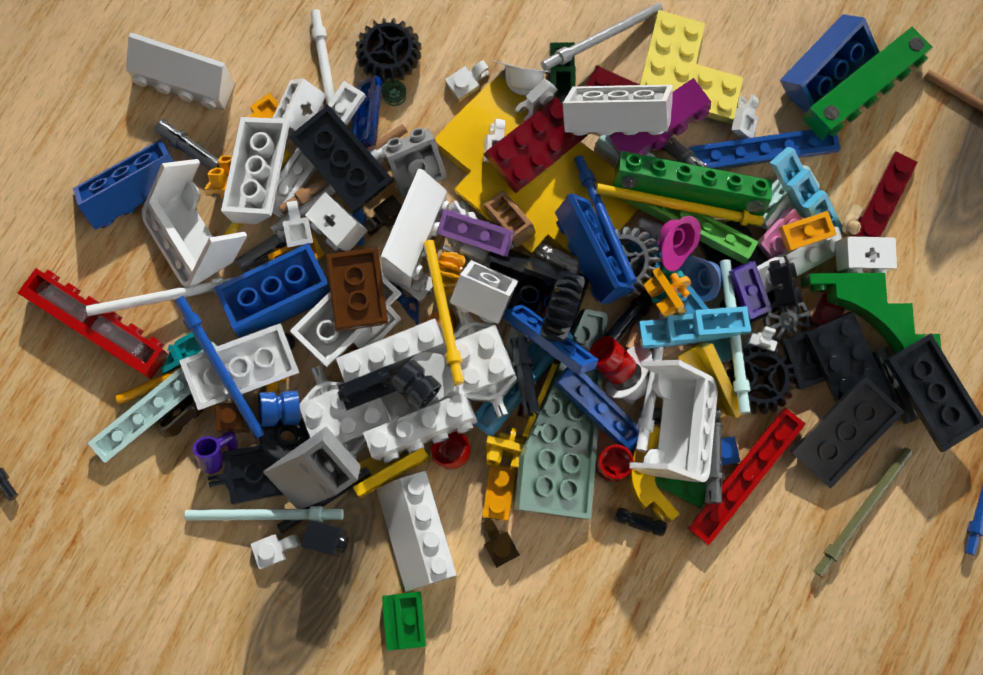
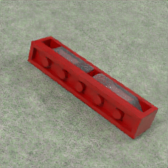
[17,268,168,379]

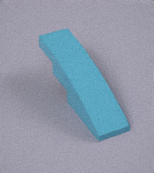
[770,147,842,232]
[638,306,751,349]

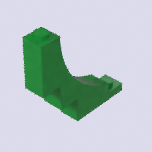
[801,273,942,354]

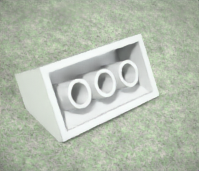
[126,32,235,110]
[563,85,673,135]
[221,117,290,224]
[381,168,449,288]
[290,275,401,368]
[376,471,457,592]

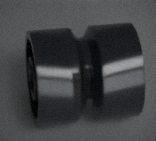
[390,359,442,411]

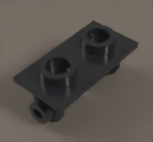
[768,256,803,313]
[337,366,397,411]

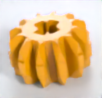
[438,251,466,296]

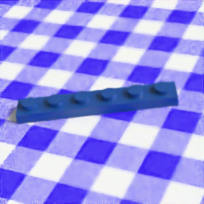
[689,129,841,170]

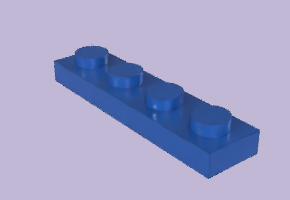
[503,304,598,375]
[554,367,639,453]

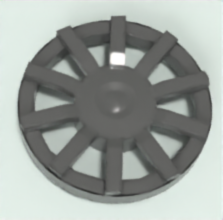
[764,300,810,343]

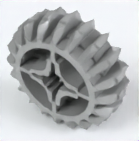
[615,227,662,297]

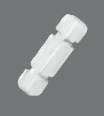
[536,243,581,273]

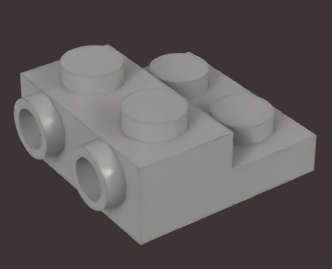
[382,128,448,197]

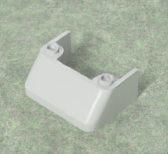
[142,159,247,287]
[630,360,718,482]

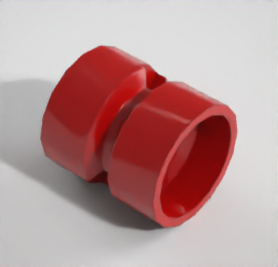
[589,336,636,385]
[596,445,634,483]

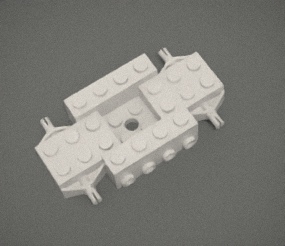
[300,310,518,474]

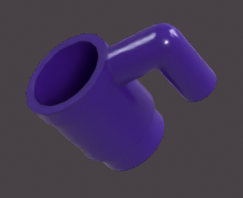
[193,431,238,474]

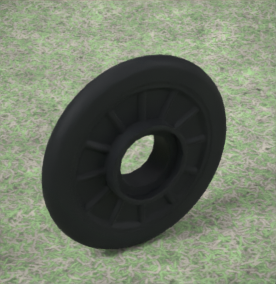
[259,413,310,461]

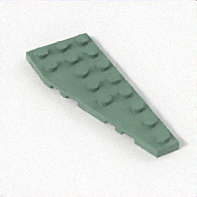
[514,309,608,520]

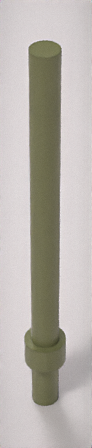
[813,447,913,577]

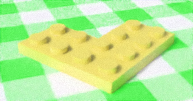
[639,10,743,124]

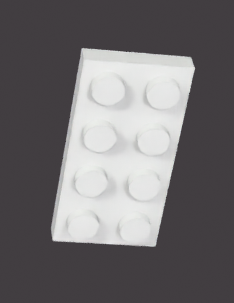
[179,323,299,410]

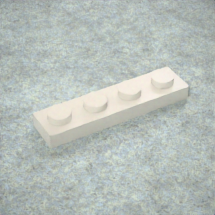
[757,227,842,293]

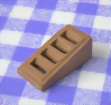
[483,190,536,247]

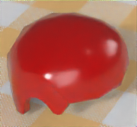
[430,431,471,470]

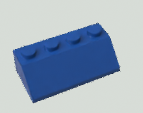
[780,14,879,116]
[73,139,175,230]
[555,193,635,304]
[214,243,330,338]

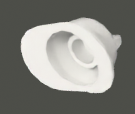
[493,60,551,95]
[606,345,652,405]

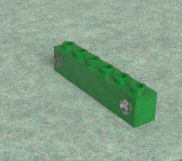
[802,26,933,140]
[613,151,772,216]

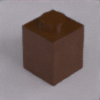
[215,403,249,434]

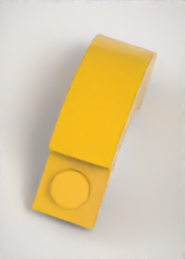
[629,425,680,522]

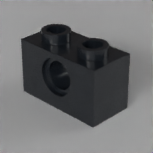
[301,519,349,557]

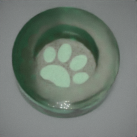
[382,80,407,106]

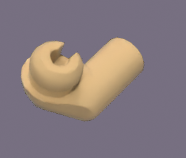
[842,204,864,235]

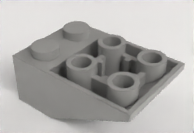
[264,426,361,509]

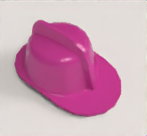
[658,216,701,271]

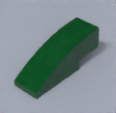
[549,42,576,105]

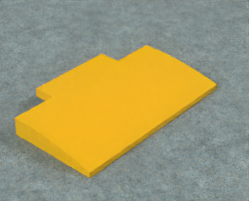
[435,75,640,259]

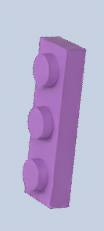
[437,209,515,256]

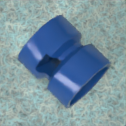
[258,391,300,427]

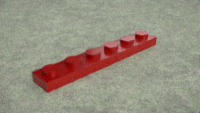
[687,407,806,546]

